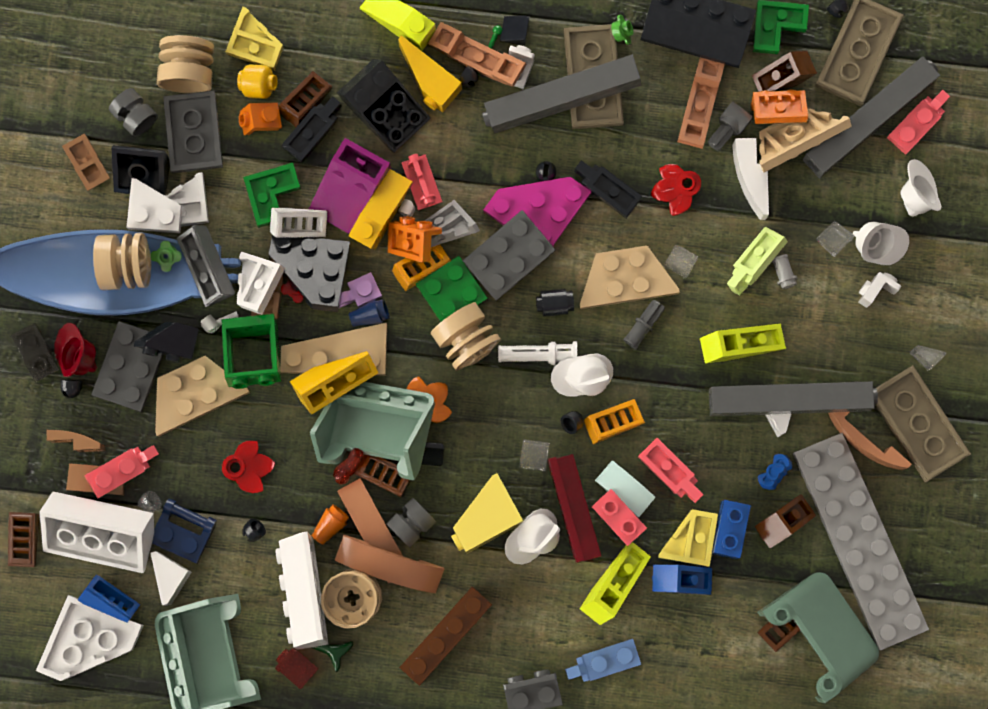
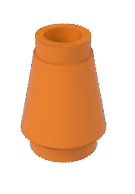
[311,504,349,545]

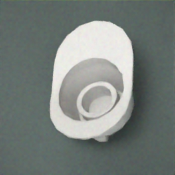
[901,159,942,217]
[853,222,909,265]
[551,354,613,396]
[505,509,560,564]

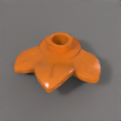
[407,377,452,423]

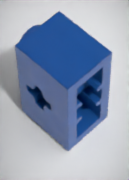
[712,500,751,559]

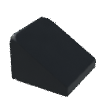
[500,16,530,46]
[422,442,445,466]

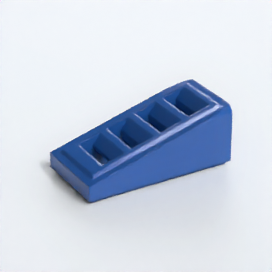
[78,574,140,623]

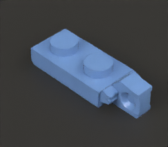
[565,639,641,682]

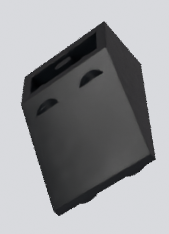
[337,59,431,153]

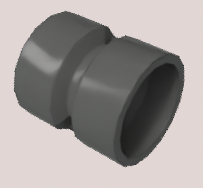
[108,88,158,137]
[386,498,436,548]

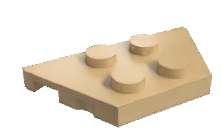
[759,108,852,173]
[579,246,680,309]
[155,356,250,437]

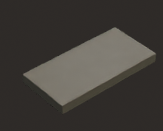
[815,0,904,107]
[563,24,624,129]
[874,365,971,482]

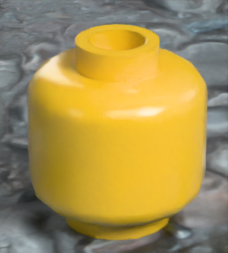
[237,64,278,99]

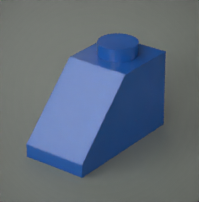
[652,565,712,595]

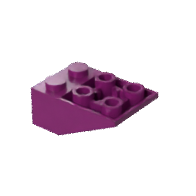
[309,138,392,234]

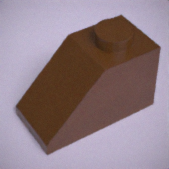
[752,50,817,92]
[754,494,816,548]

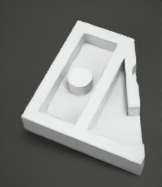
[164,172,209,227]
[127,178,183,233]
[237,252,285,315]

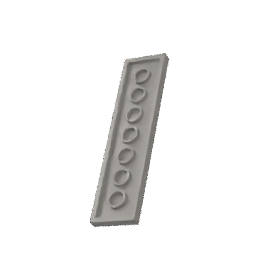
[793,433,929,650]

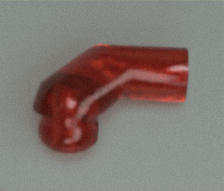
[333,448,364,485]

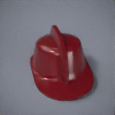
[54,323,97,377]

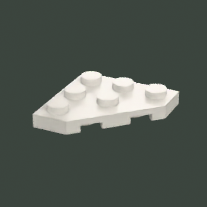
[36,595,144,681]

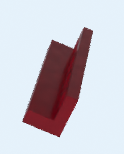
[547,454,601,564]

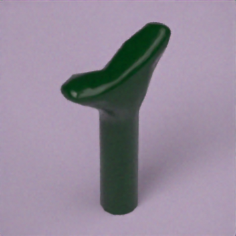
[310,641,353,672]

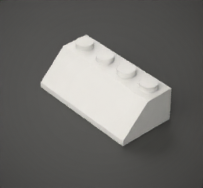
[40,492,154,573]
[276,531,328,650]

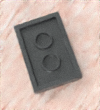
[163,90,223,174]
[463,210,556,301]
[91,322,164,413]

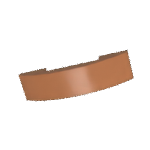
[428,22,527,87]
[677,57,725,149]
[828,412,911,470]
[337,478,403,584]
[335,535,444,593]

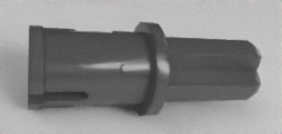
[623,300,665,350]

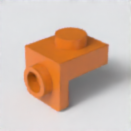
[239,103,282,135]

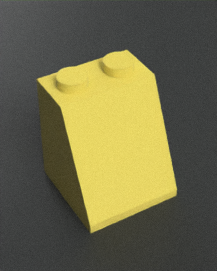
[451,473,523,554]

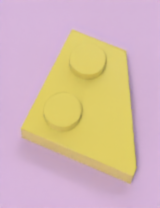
[225,7,284,71]
[658,509,718,567]

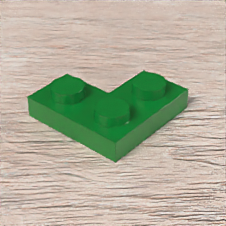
[752,0,809,55]
[243,163,301,228]

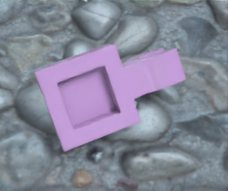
[339,272,382,308]

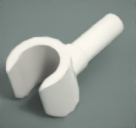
[398,199,415,217]
[201,312,239,334]

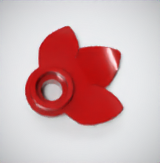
[651,164,702,216]
[222,441,275,493]

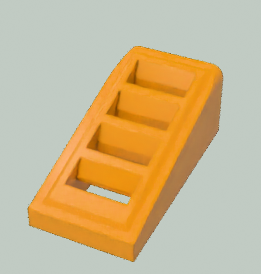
[392,244,451,291]
[584,399,645,444]

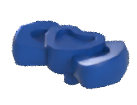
[758,454,792,490]

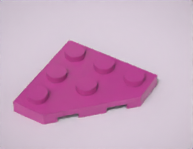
[483,177,591,246]

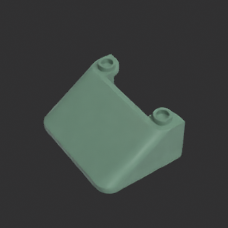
[310,382,435,480]
[757,572,879,703]
[155,594,261,709]

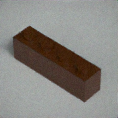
[399,587,492,686]

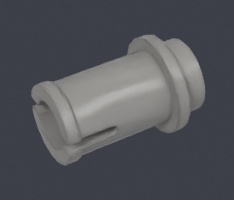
[772,254,798,289]

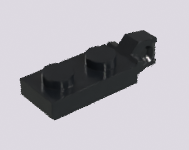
[281,96,342,163]
[574,160,643,219]

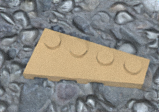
[280,323,387,376]

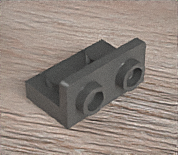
[503,669,563,709]

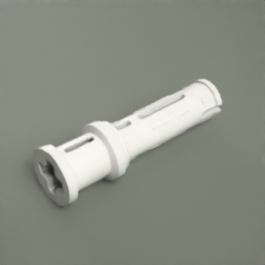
[498,341,577,365]

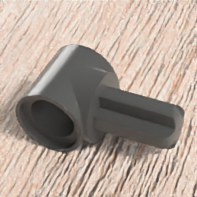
[708,101,754,151]

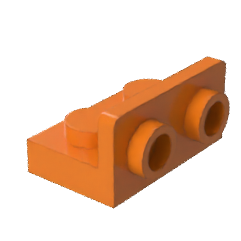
[751,90,808,124]
[388,216,442,263]

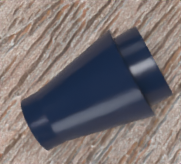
[349,299,390,327]

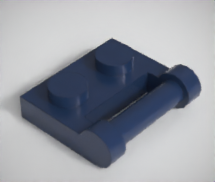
[152,498,217,564]

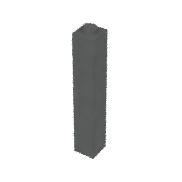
[482,54,642,133]
[803,56,940,179]
[709,381,878,416]

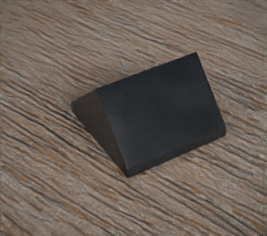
[111,145,170,196]

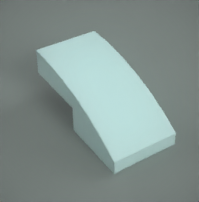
[595,461,655,517]

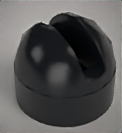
[826,0,849,18]
[458,65,478,88]
[536,161,556,182]
[60,379,82,398]
[561,411,584,434]
[242,518,266,542]

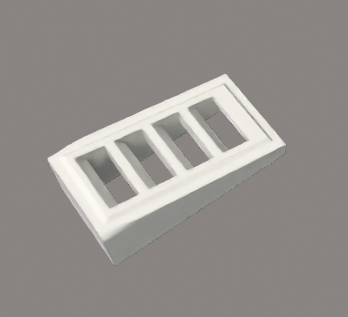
[270,208,327,238]

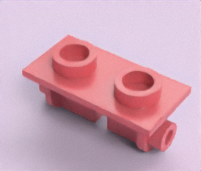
[401,154,442,211]
[592,489,647,546]

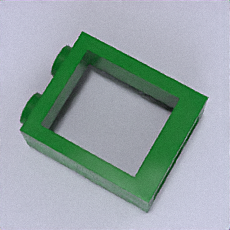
[221,314,281,389]

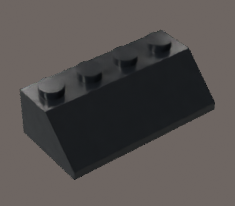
[640,0,756,68]

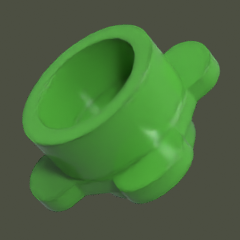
[611,15,633,45]
[151,241,182,272]

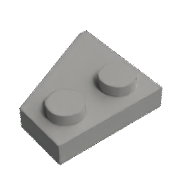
[424,200,480,247]

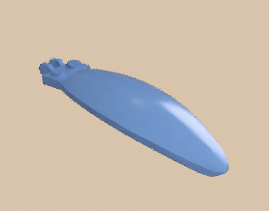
[0,230,241,315]

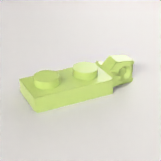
[727,227,788,296]

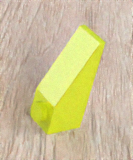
[360,0,436,51]
[700,323,786,364]
[580,542,651,625]

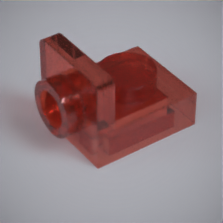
[275,648,319,690]

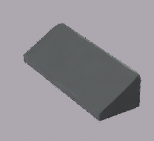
[177,225,235,307]

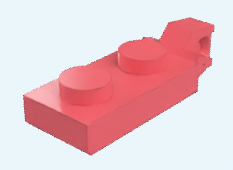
[887,90,950,155]
[638,438,704,503]
[84,445,159,499]

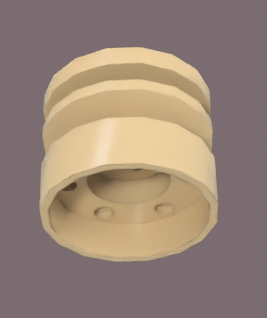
[157,35,214,94]
[93,233,151,290]
[430,302,501,371]
[321,569,382,628]

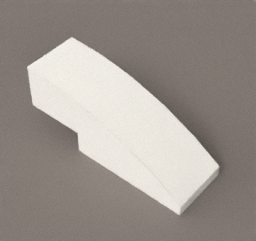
[732,138,769,220]

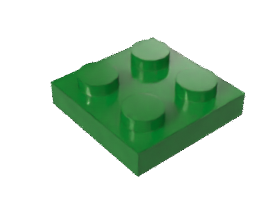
[416,256,488,322]

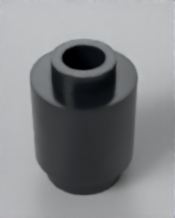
[536,288,574,317]

